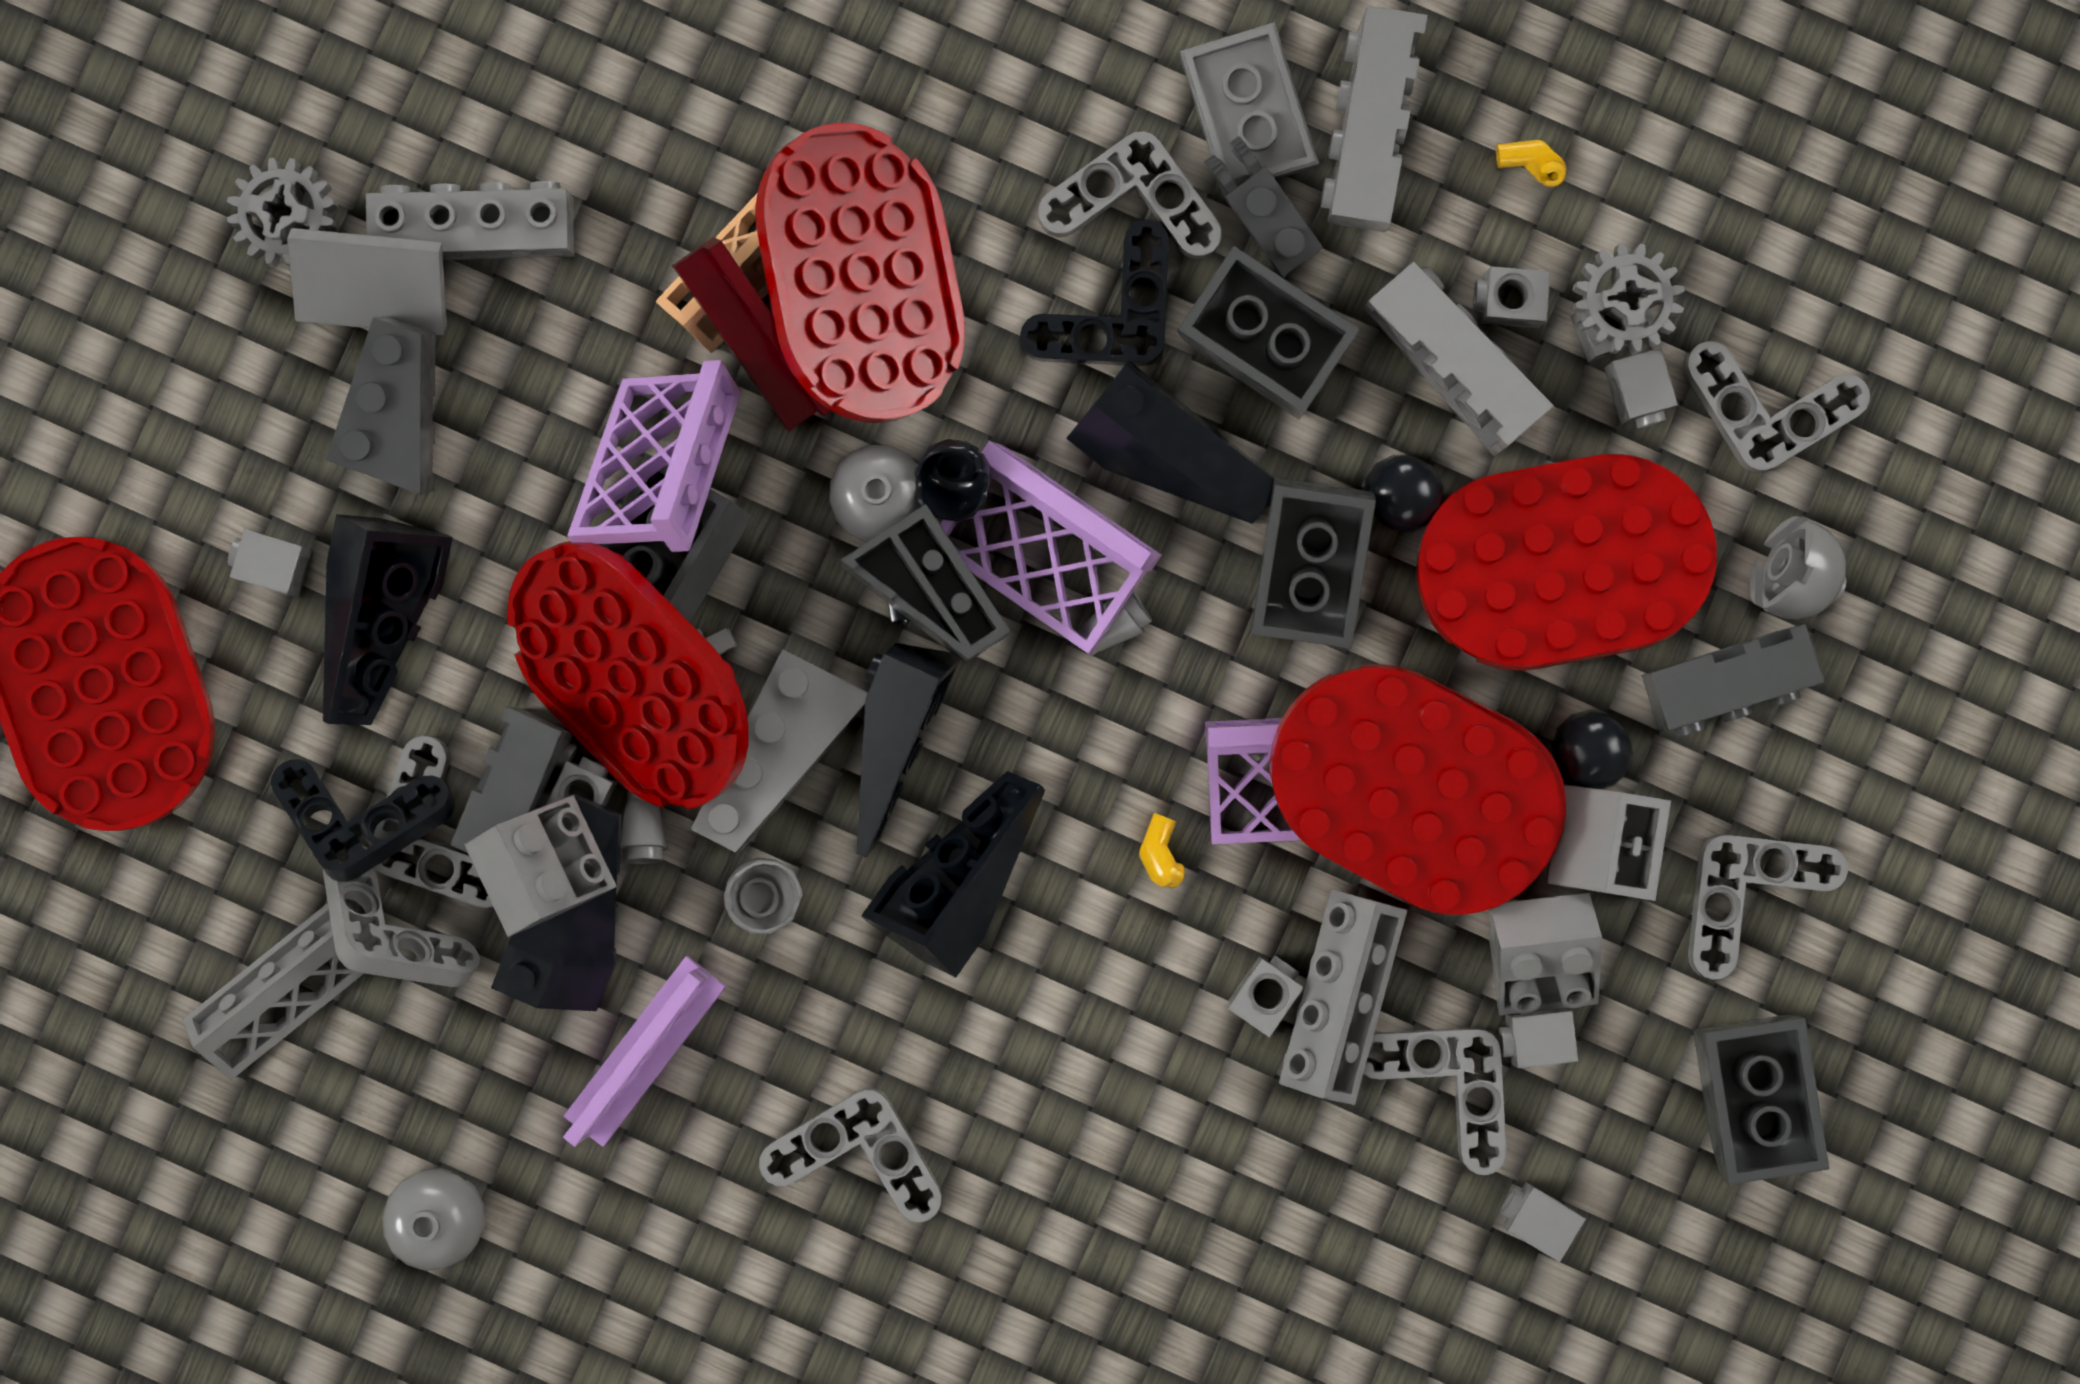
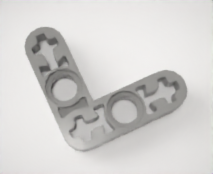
[1038,131,1222,260]
[1683,341,1870,473]
[369,736,493,908]
[1688,835,1848,980]
[323,848,480,987]
[1363,1028,1507,1175]
[759,1088,942,1222]

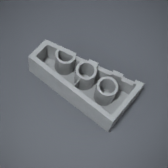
[1320,5,1428,232]
[1363,261,1554,457]
[690,649,868,853]

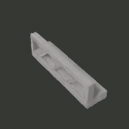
[182,900,364,1080]

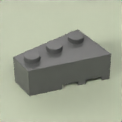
[840,504,1011,664]

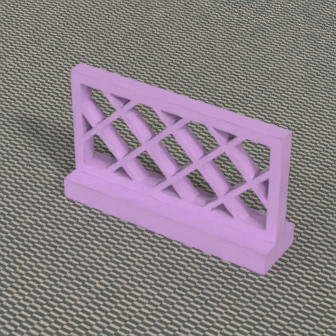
[567,360,741,552]
[940,441,1162,654]
[1205,718,1301,844]
[563,956,727,1147]

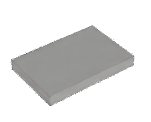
[1179,22,1319,195]
[287,228,447,335]

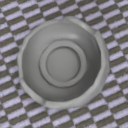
[724,858,803,934]

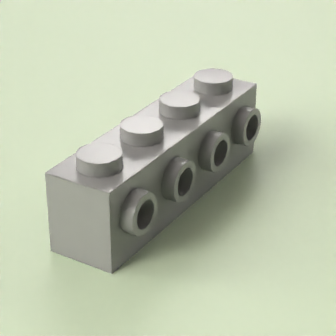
[366,181,575,260]
[1279,889,1407,1105]

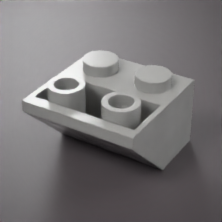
[1546,785,1671,901]
[464,795,617,937]
[1489,893,1602,1016]

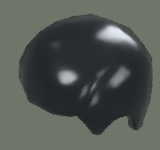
[914,439,991,522]
[1364,455,1444,532]
[1552,710,1633,789]

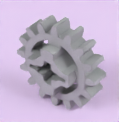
[227,158,339,268]
[1572,243,1685,355]

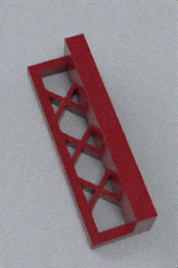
[672,237,831,431]

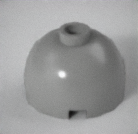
[829,445,922,543]
[1749,516,1847,619]
[382,1168,486,1271]

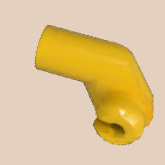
[1496,140,1566,188]
[1139,813,1185,888]

